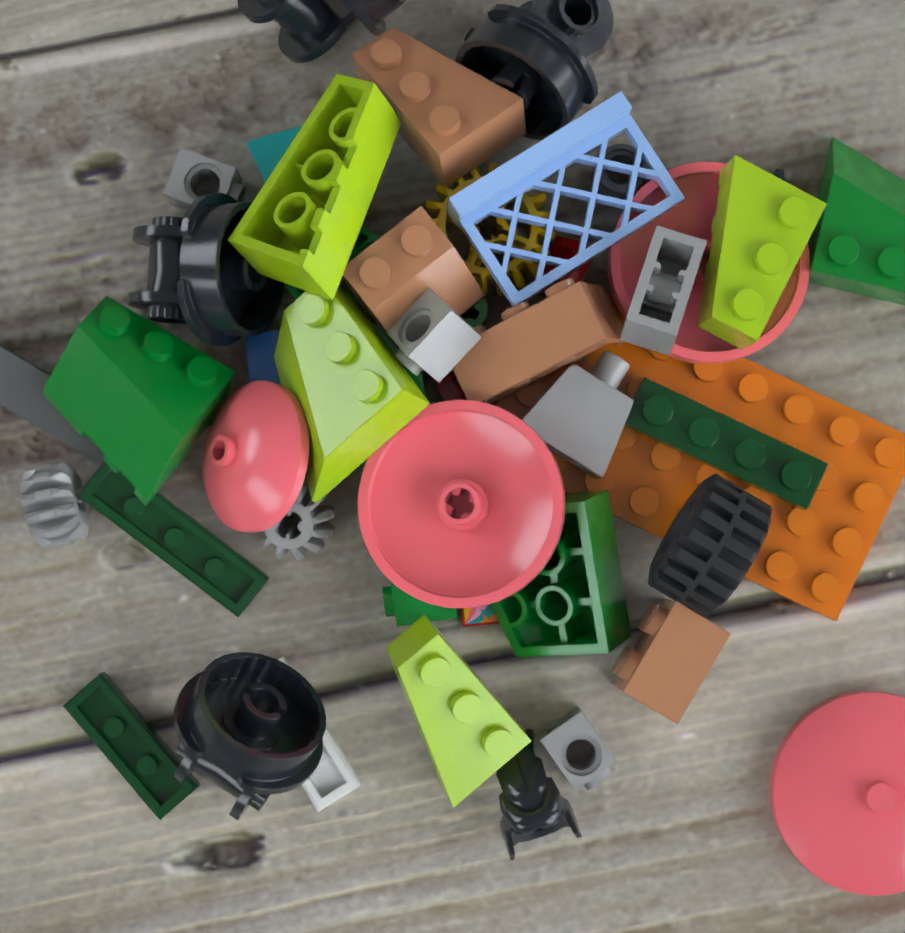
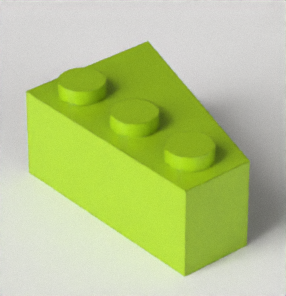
[385,614,531,808]

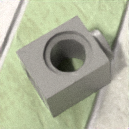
[163,148,246,210]
[387,287,482,383]
[537,706,617,791]

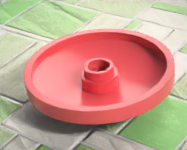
[607,162,810,364]
[357,400,565,608]
[769,691,905,896]

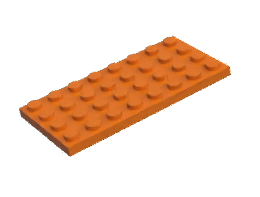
[496,281,905,621]

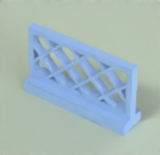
[446,91,685,307]

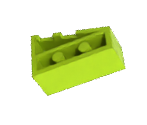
[697,155,827,350]

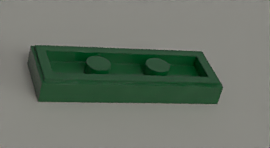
[63,672,201,820]

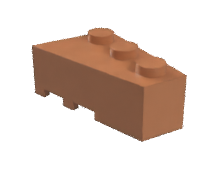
[352,28,526,188]
[453,278,624,404]

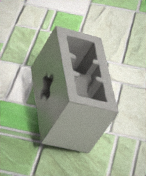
[620,225,707,355]

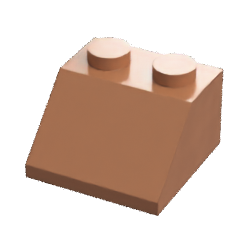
[342,206,485,350]

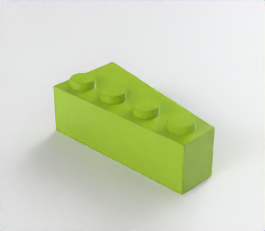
[228,74,402,300]

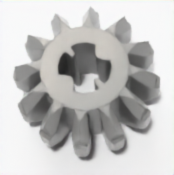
[19,462,91,548]
[259,477,336,562]

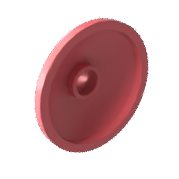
[202,380,309,533]

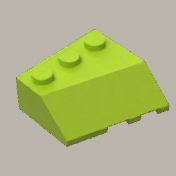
[274,286,430,503]

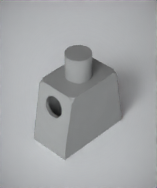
[522,350,634,479]

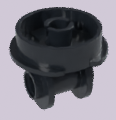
[237,0,405,63]
[455,0,613,140]
[128,193,284,346]
[173,652,326,821]

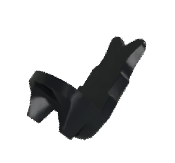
[496,729,582,861]

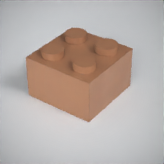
[612,598,731,725]

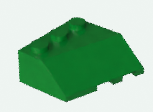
[808,137,905,306]
[43,295,235,506]
[491,490,631,657]

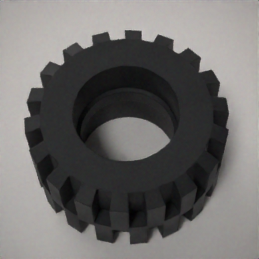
[648,474,772,617]

